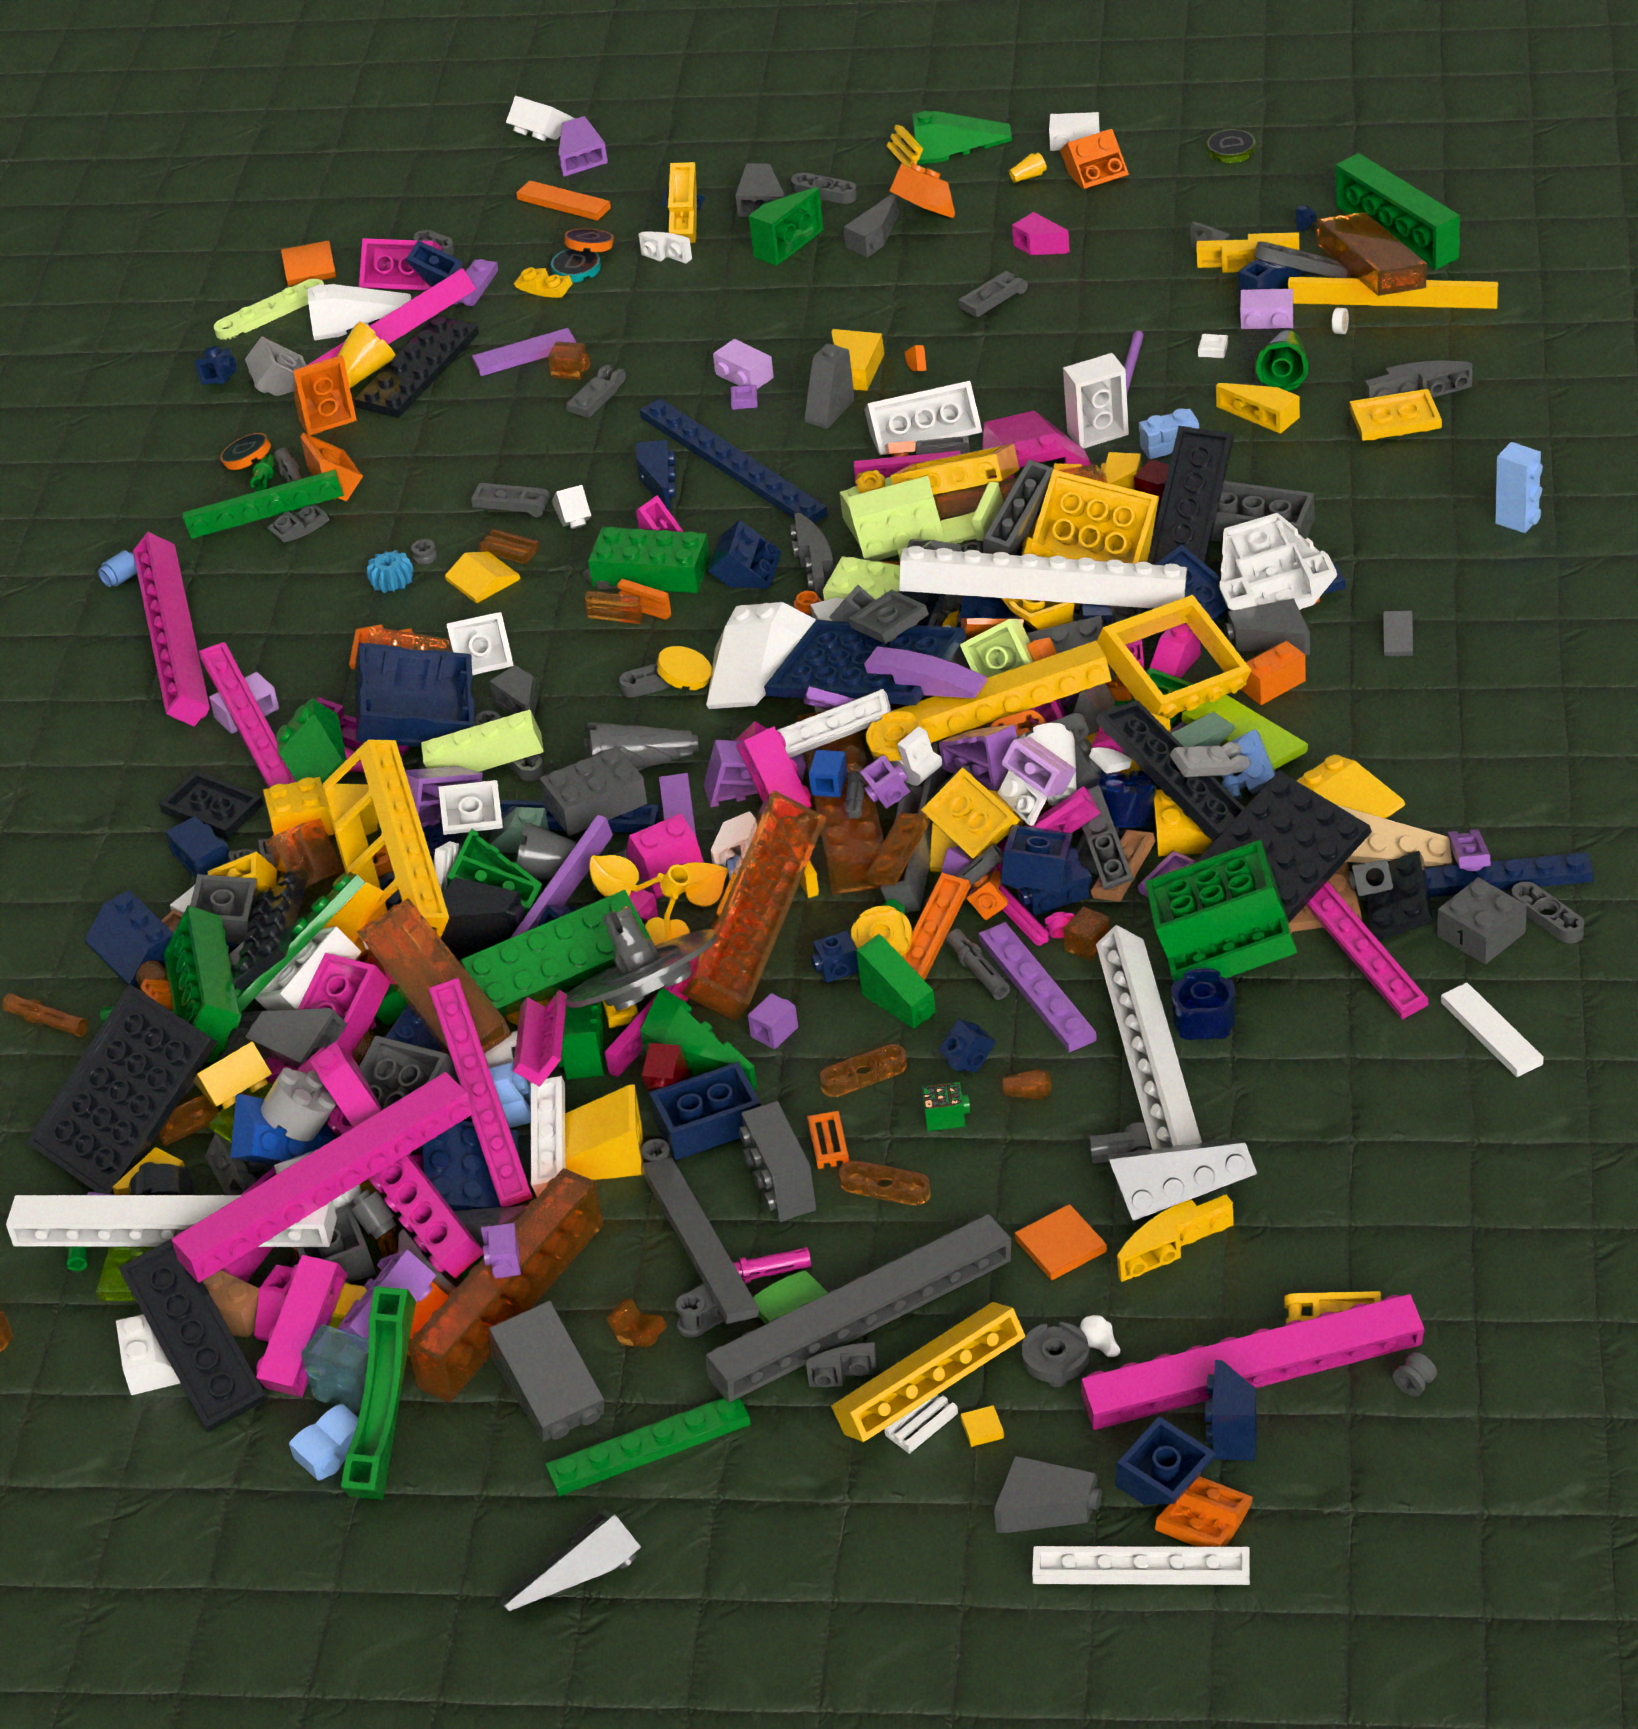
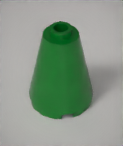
[1256,330,1309,391]

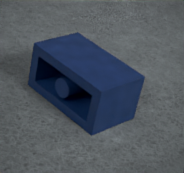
[165,816,230,878]

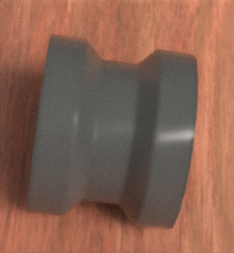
[1393,1352,1437,1397]

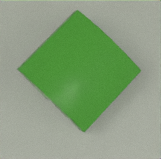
[753,1270,828,1324]

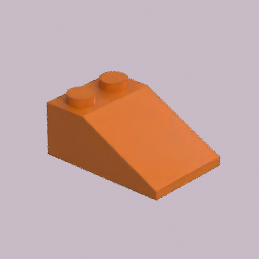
[293,355,357,435]

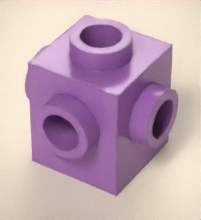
[860,755,910,809]

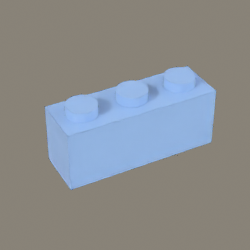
[1495,442,1543,533]

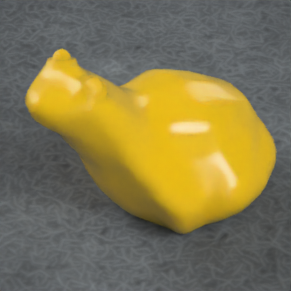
[855,470,885,493]

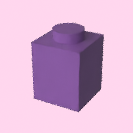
[748,993,798,1049]

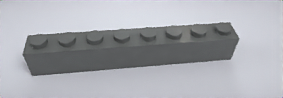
[880,737,948,913]

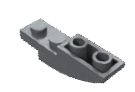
[1365,360,1473,399]
[790,513,834,600]
[1082,785,1134,890]

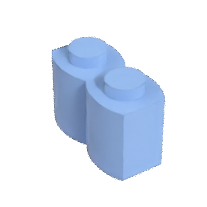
[489,1062,531,1128]
[289,1404,358,1481]

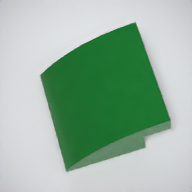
[1145,839,1298,995]

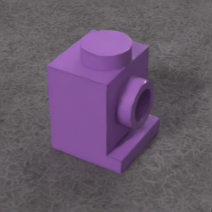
[481,1223,521,1278]

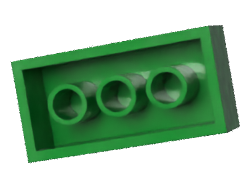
[588,527,711,593]

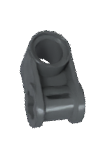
[676,1283,725,1338]

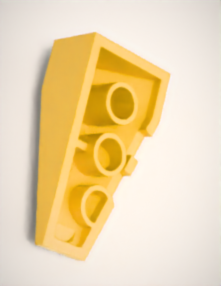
[1001,598,1074,631]

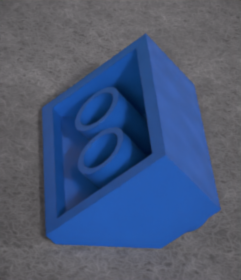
[230,1094,335,1166]

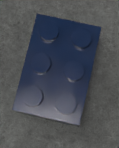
[649,1062,761,1160]

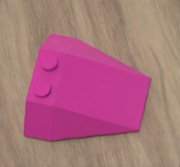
[982,410,1092,484]

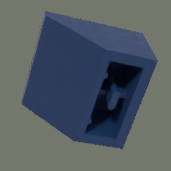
[708,520,781,589]
[1205,1360,1257,1461]

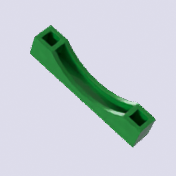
[341,1286,416,1500]

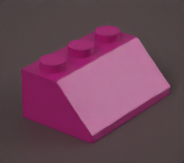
[359,238,442,291]
[298,953,391,1059]

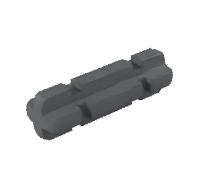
[845,771,865,819]

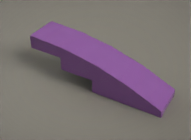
[864,647,987,698]

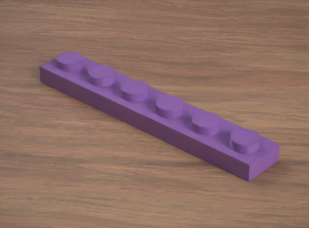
[978,922,1097,1053]

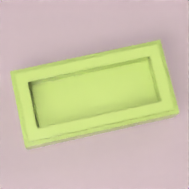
[971,482,1004,541]

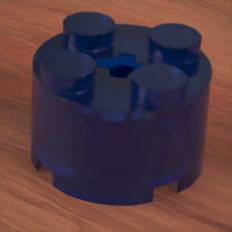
[1097,770,1157,827]
[1171,968,1236,1040]

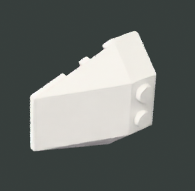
[1219,513,1337,610]
[706,602,816,709]

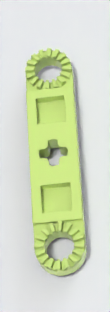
[214,279,324,340]

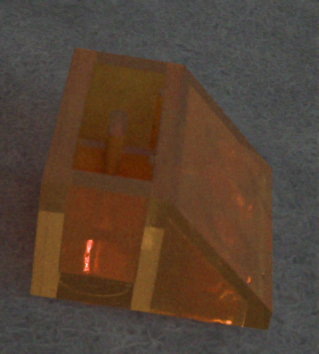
[266,818,345,889]

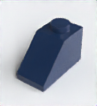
[406,240,462,287]

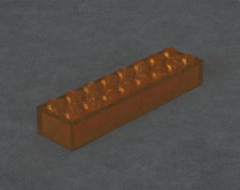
[798,711,887,895]
[682,790,826,1022]
[408,1168,604,1403]

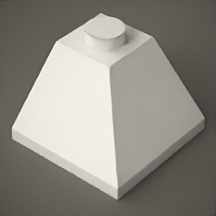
[447,612,514,675]

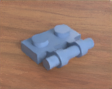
[1221,729,1276,801]

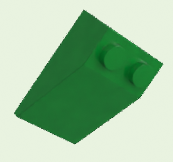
[749,187,824,266]
[276,698,346,784]

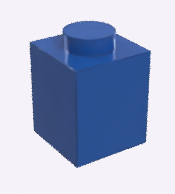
[809,750,848,797]

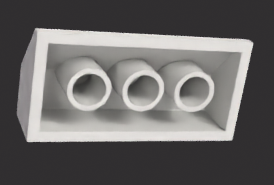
[864,381,982,456]

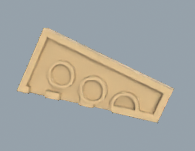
[1337,805,1452,868]

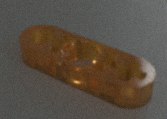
[820,1044,907,1097]
[839,1161,931,1205]

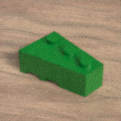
[447,828,543,918]
[558,992,604,1080]

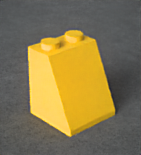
[565,1085,643,1183]

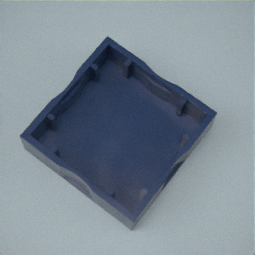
[355,642,475,747]

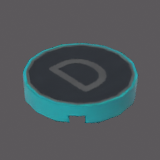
[551,248,601,283]

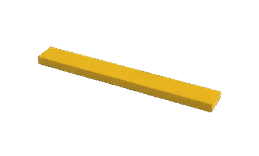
[1288,277,1498,309]

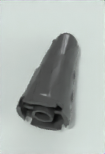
[584,722,698,771]

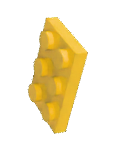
[1350,389,1442,441]
[921,767,1020,860]

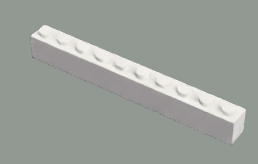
[899,546,1187,609]
[1096,925,1202,1149]
[6,1195,337,1247]

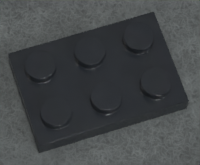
[159,770,264,839]
[1366,851,1433,941]

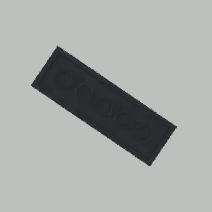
[354,315,479,418]
[1148,426,1234,565]
[1095,700,1244,842]
[232,867,309,991]
[118,1238,267,1432]

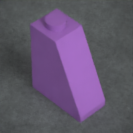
[558,116,608,177]

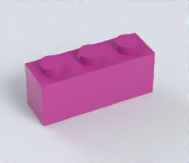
[736,726,812,825]

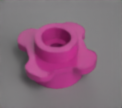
[1045,912,1075,938]

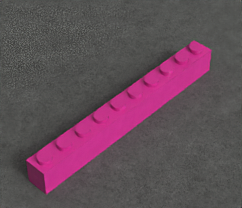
[133,531,210,727]
[171,1072,472,1283]
[1081,1294,1424,1430]

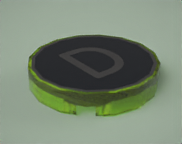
[1207,129,1255,163]

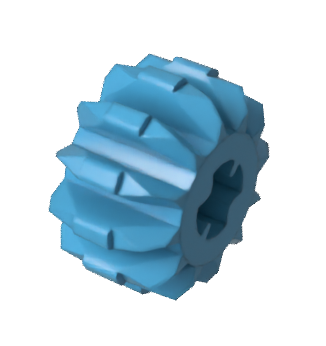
[367,550,413,593]

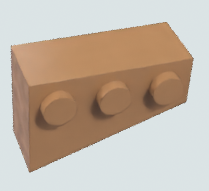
[203,1270,259,1338]

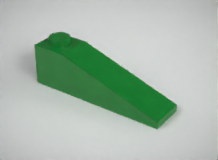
[640,988,757,1091]

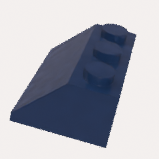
[85,890,173,987]

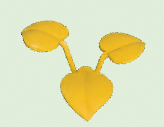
[589,855,728,945]

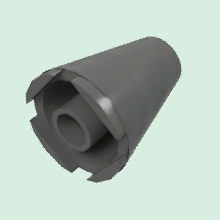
[516,823,590,881]

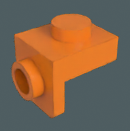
[967,869,1009,920]

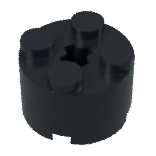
[129,1162,194,1195]

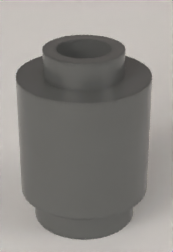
[351,1189,397,1239]

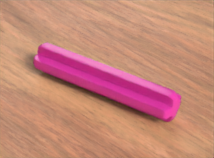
[998,884,1049,946]

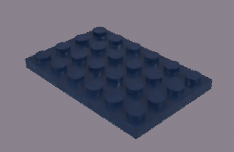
[764,620,966,706]

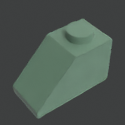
[488,807,549,853]

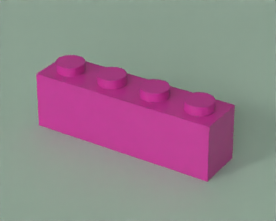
[256,1255,348,1398]

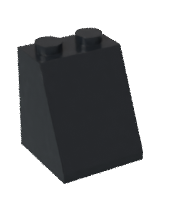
[430,877,524,962]

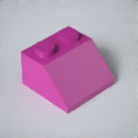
[626,813,704,900]

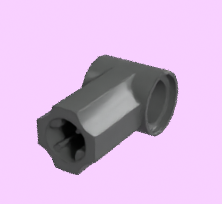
[1089,1123,1152,1164]

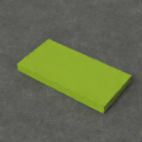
[1181,695,1308,770]

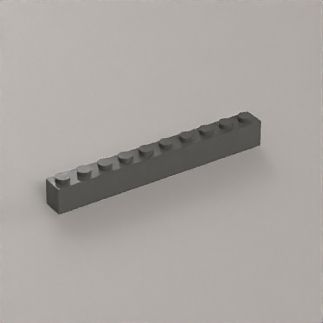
[706,1214,1011,1403]

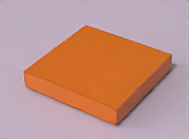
[1015,1204,1107,1281]

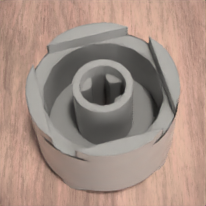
[260,1068,337,1141]

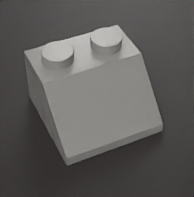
[245,336,306,396]

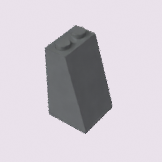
[489,1301,604,1442]

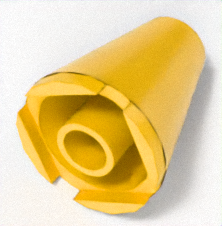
[337,321,396,388]

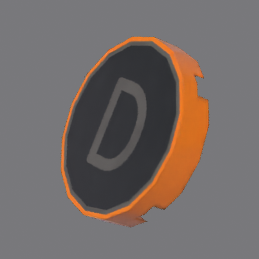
[564,229,614,253]
[220,433,271,470]

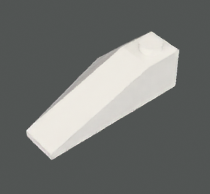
[308,284,411,340]

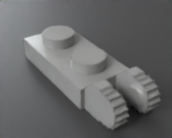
[1170,742,1251,777]

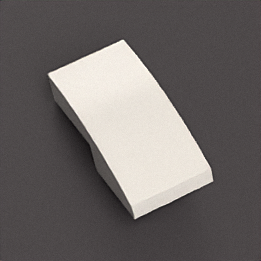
[639,231,692,264]

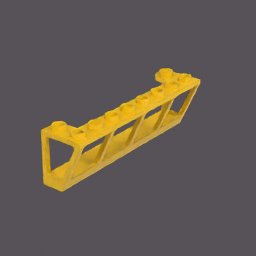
[321,739,449,964]

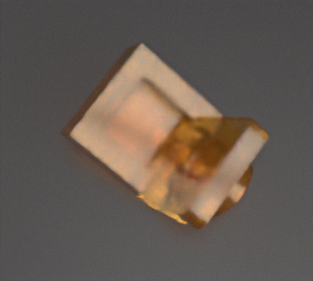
[607,1299,667,1348]

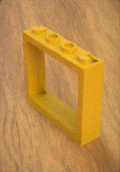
[890,443,1020,495]
[1097,595,1252,719]

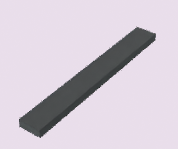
[642,1157,759,1324]

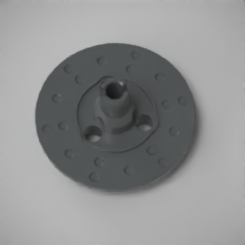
[565,906,718,1011]

